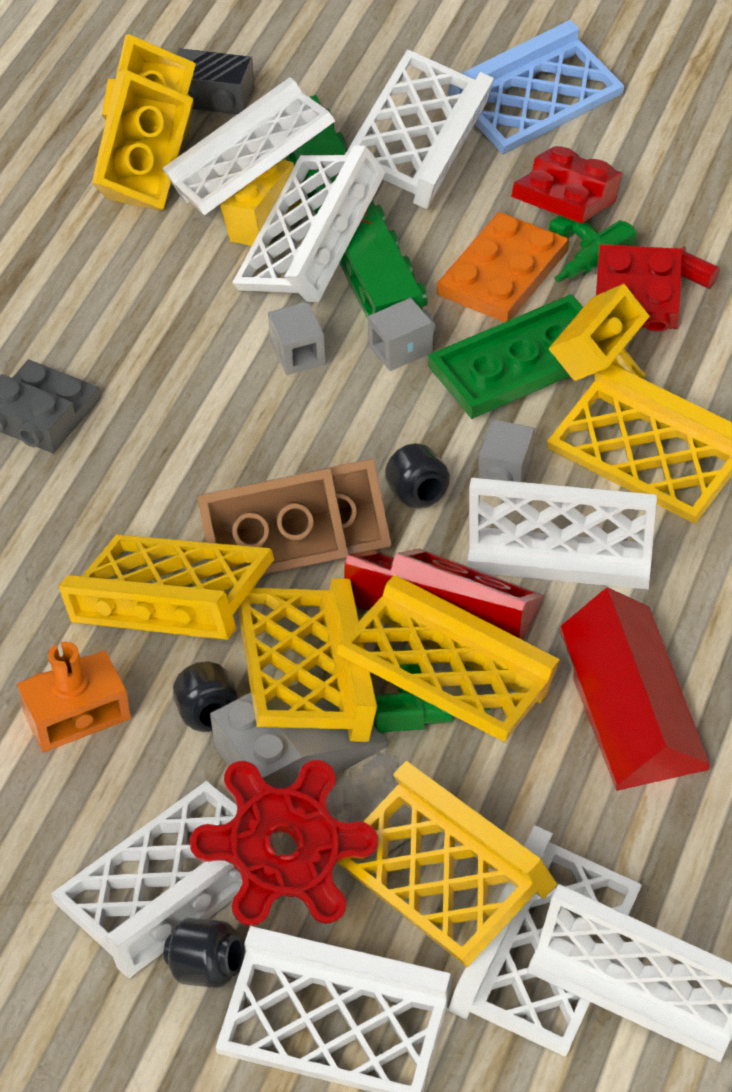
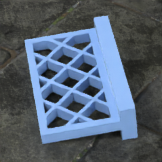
[448,20,624,154]

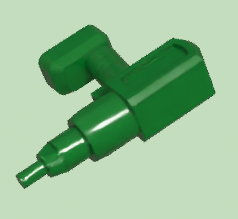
[549,215,637,282]
[373,648,491,733]

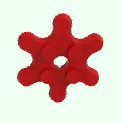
[189,760,378,926]

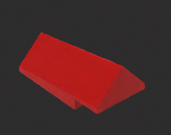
[344,548,545,640]
[560,587,710,791]

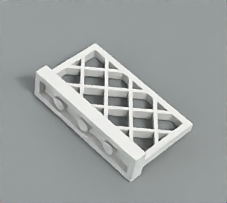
[345,49,494,209]
[162,77,335,215]
[232,146,386,302]
[467,478,657,590]
[51,781,283,979]
[448,825,642,1057]
[527,884,732,1062]
[215,926,453,1092]

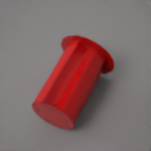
[681,246,720,289]

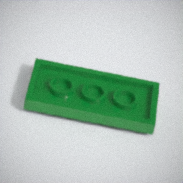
[428,294,583,419]

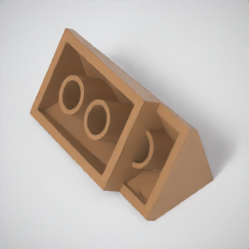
[197,458,391,579]

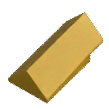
[92,34,196,210]

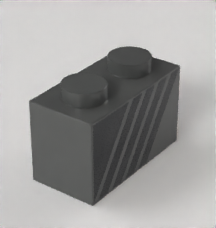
[176,48,255,114]

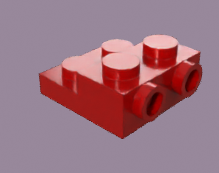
[511,146,622,223]
[596,244,682,332]

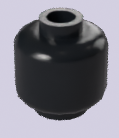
[385,443,450,509]
[173,661,239,732]
[163,918,244,988]

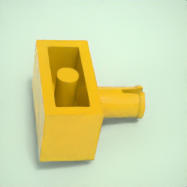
[209,160,302,246]
[549,284,650,381]

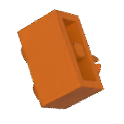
[16,642,131,753]

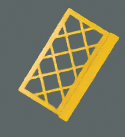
[547,363,732,524]
[58,534,274,640]
[336,575,560,743]
[238,578,377,742]
[337,761,557,967]

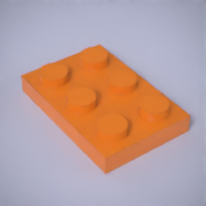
[437,211,569,322]

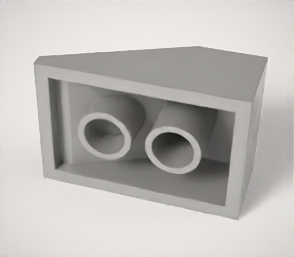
[210,680,387,788]

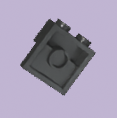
[0,359,100,454]

